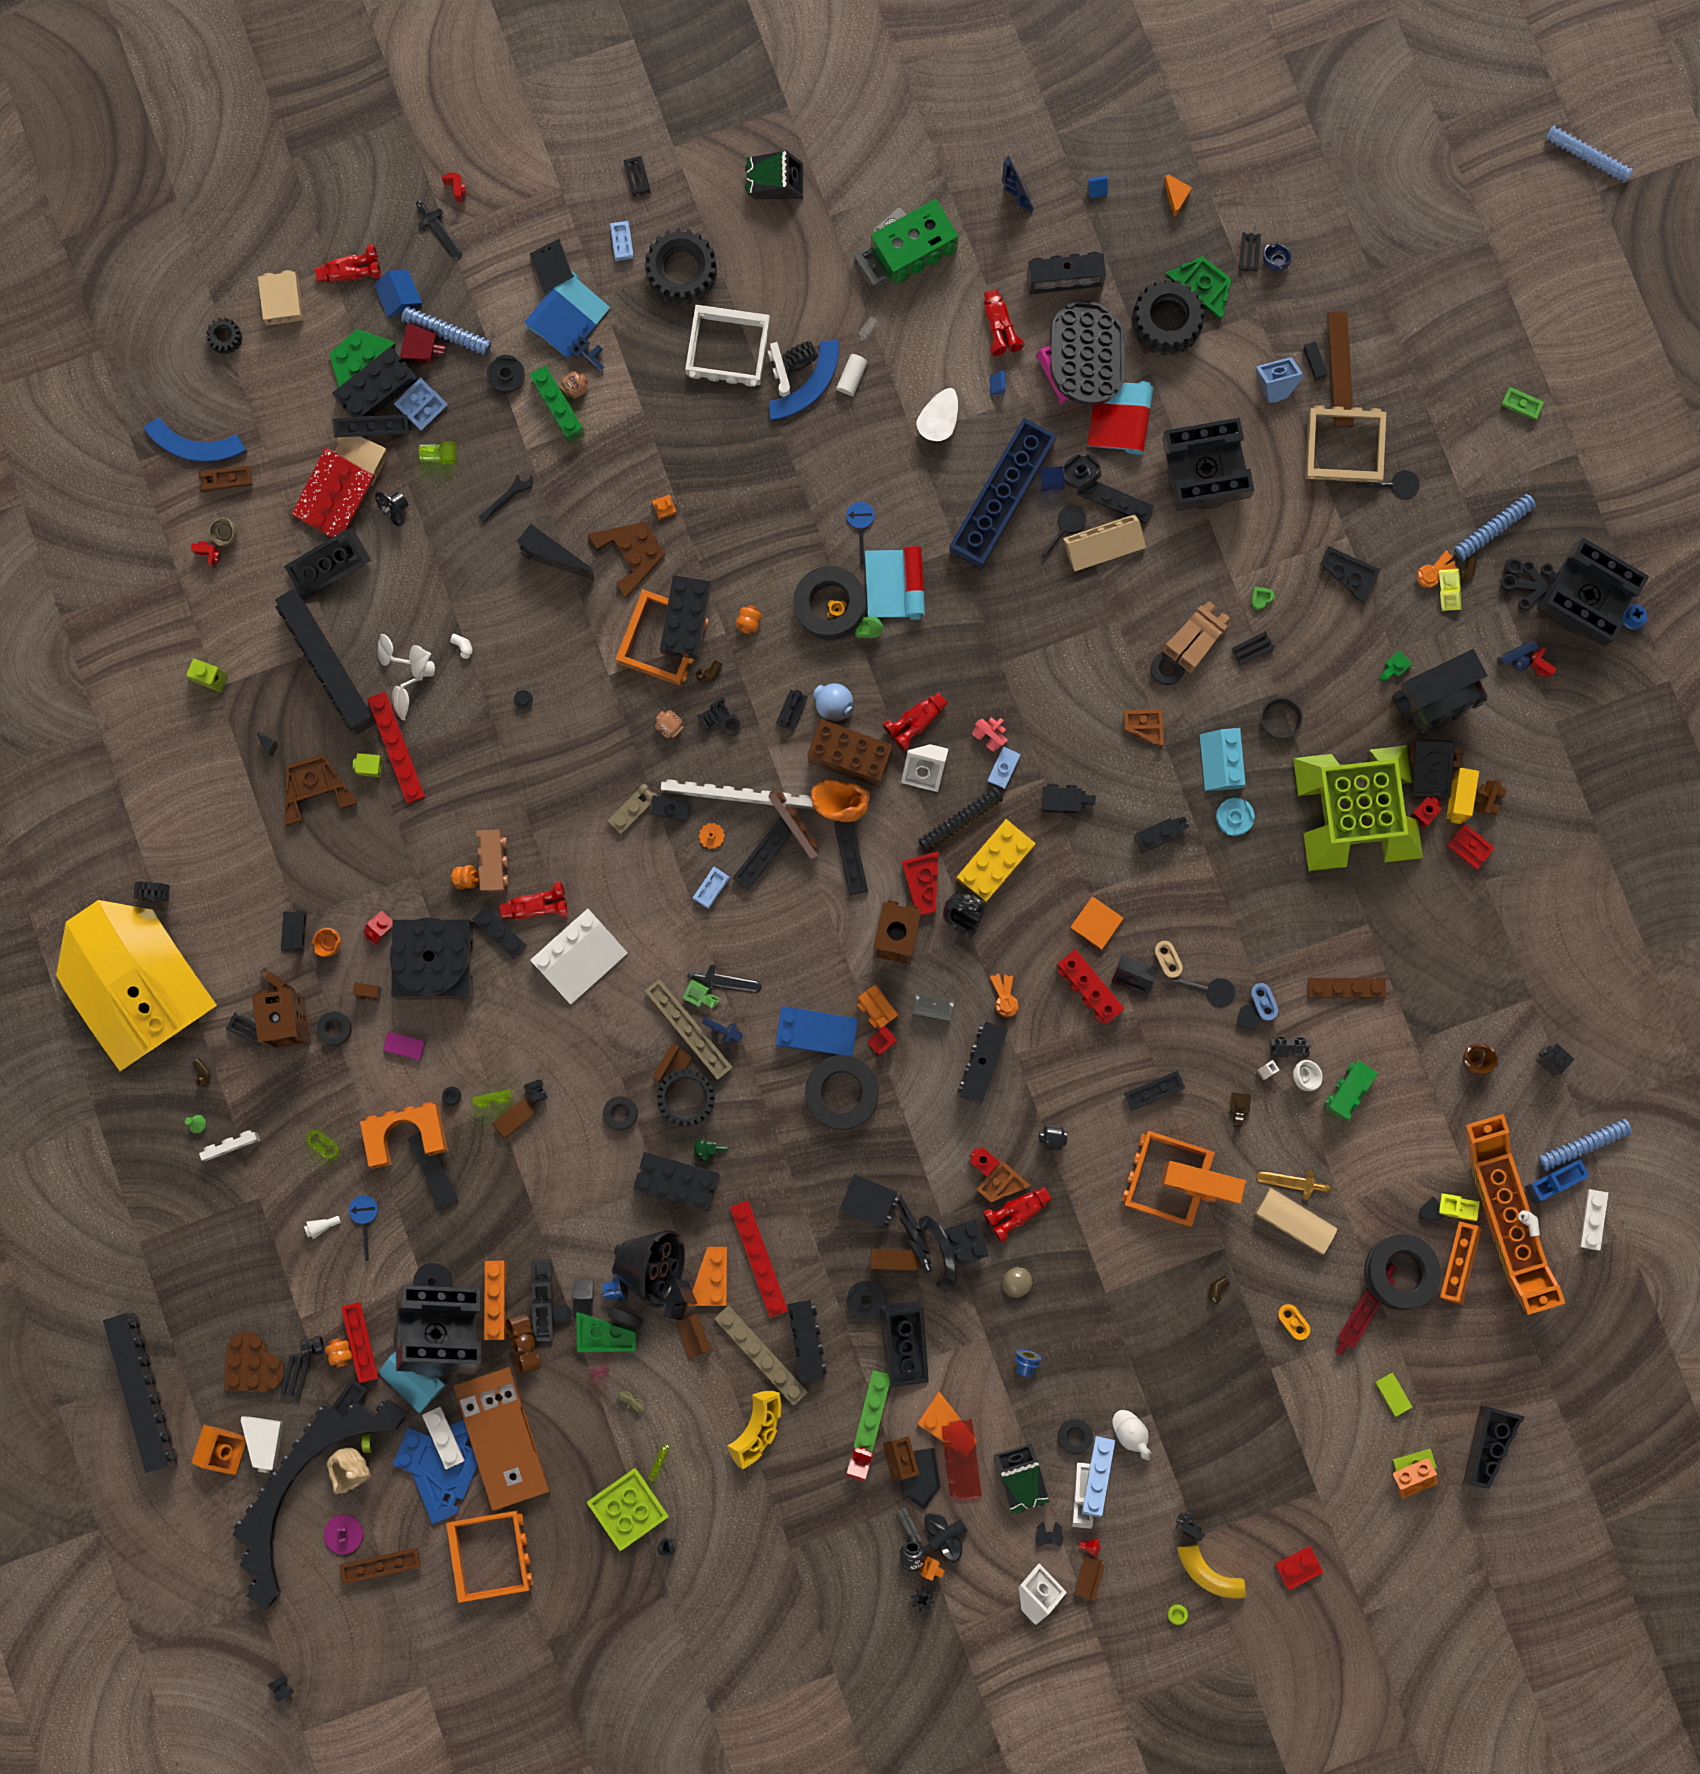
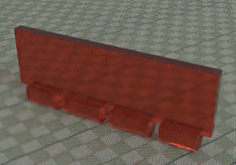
[941,1419,982,1499]

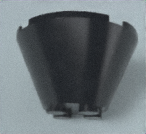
[612,1230,685,1308]

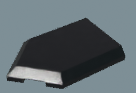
[900,1448,940,1509]

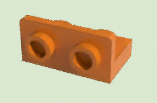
[1393,1458,1438,1499]

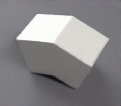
[1257,1060,1279,1080]

